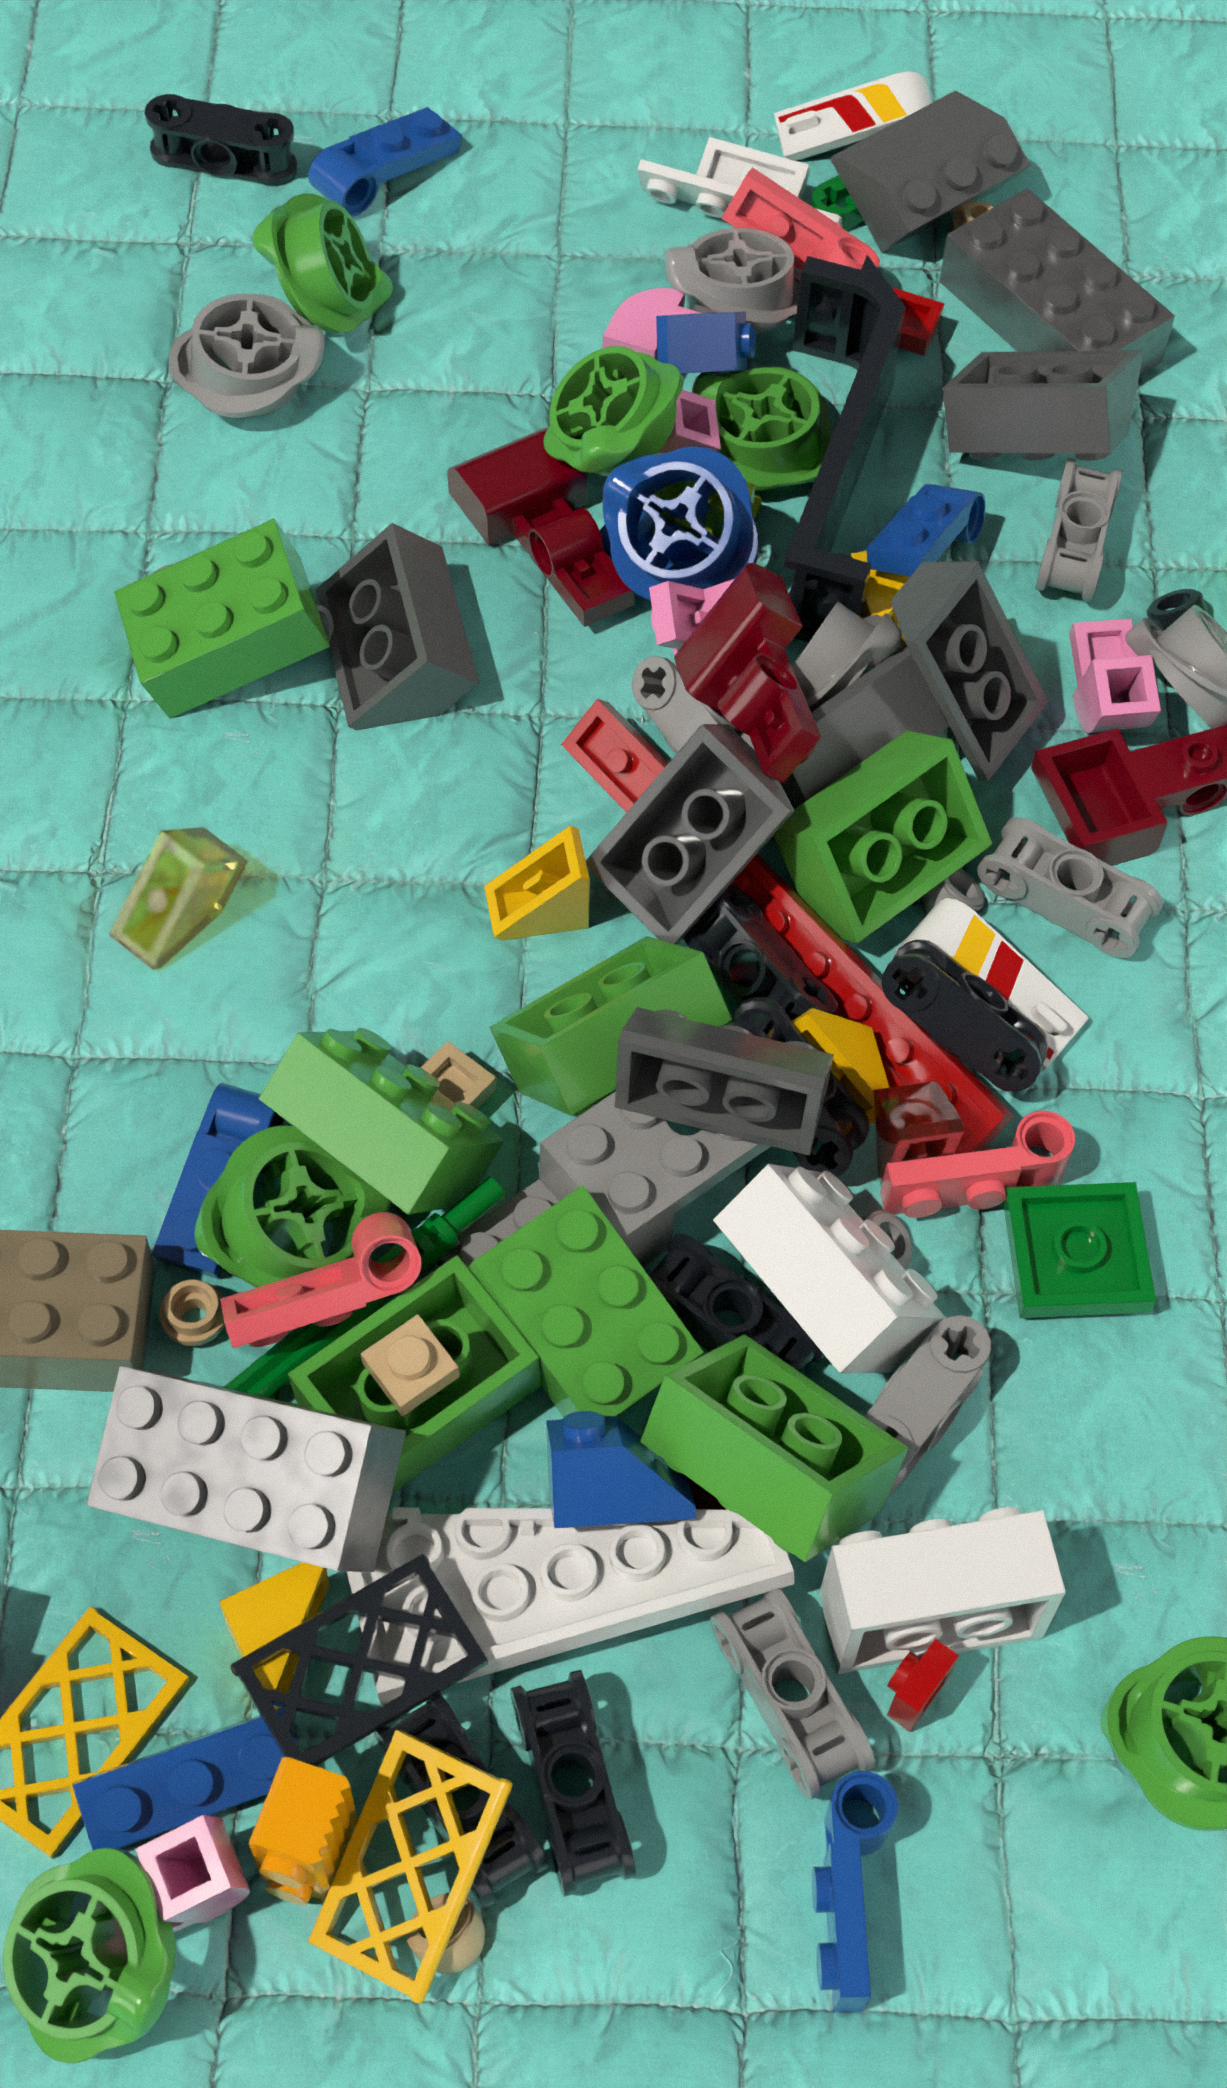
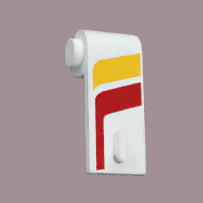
[774,71,933,161]
[894,898,1089,1072]

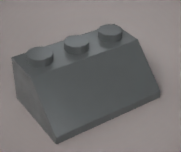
[830,90,1030,253]
[943,350,1142,461]
[316,523,479,730]
[891,561,1049,782]
[780,645,949,809]
[586,724,794,945]
[615,1007,834,1156]

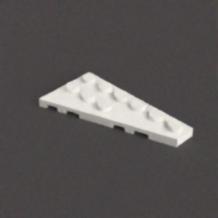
[347,1507,795,1706]

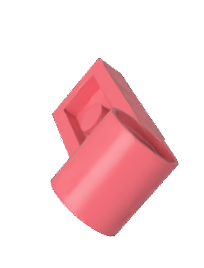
[721,167,880,271]
[880,1111,1075,1218]
[220,1212,421,1348]

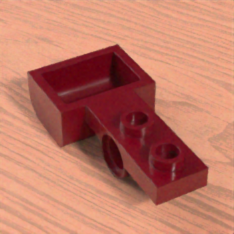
[447,426,634,627]
[674,563,821,783]
[1031,725,1227,866]

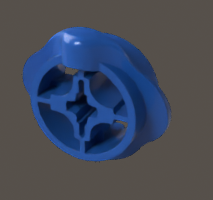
[603,446,758,601]

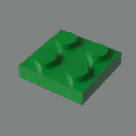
[1003,1182,1156,1318]

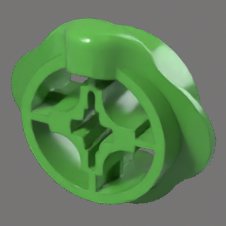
[252,193,393,334]
[544,346,684,477]
[692,366,835,490]
[194,1126,392,1288]
[1101,1636,1227,1831]
[3,1847,175,2064]

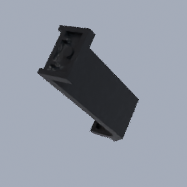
[784,255,906,643]

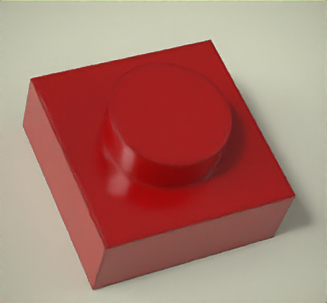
[893,288,945,356]
[887,1639,959,1733]

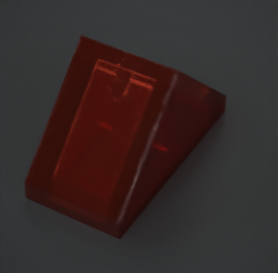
[873,1081,964,1184]

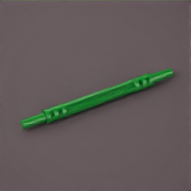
[224,1176,506,1399]

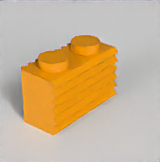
[248,1757,358,1906]

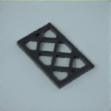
[230,1554,488,1766]

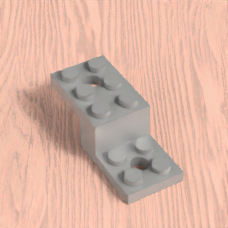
[436,1092,771,1268]

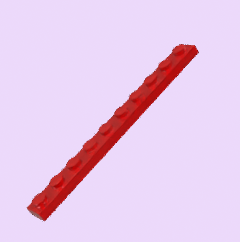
[561,699,1014,1154]

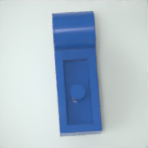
[308,107,462,216]
[867,483,986,576]
[152,1083,284,1279]
[812,1771,898,2013]

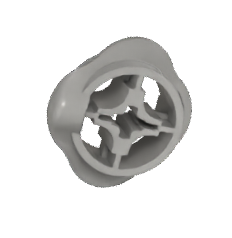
[665,228,801,334]
[169,294,325,418]
[792,602,902,713]
[1125,605,1227,728]

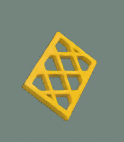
[0,1607,190,1859]
[308,1730,513,2004]

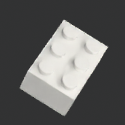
[713,1164,946,1373]
[819,1507,1066,1674]

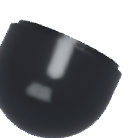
[1146,589,1207,631]

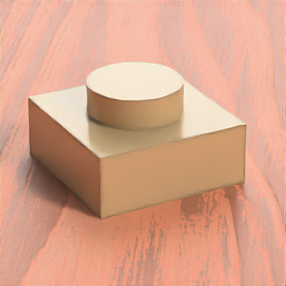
[421,1041,496,1109]
[360,1314,460,1417]

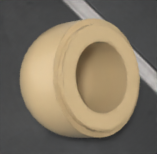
[406,1893,485,1974]

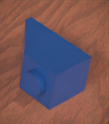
[656,311,756,373]
[546,1411,696,1529]

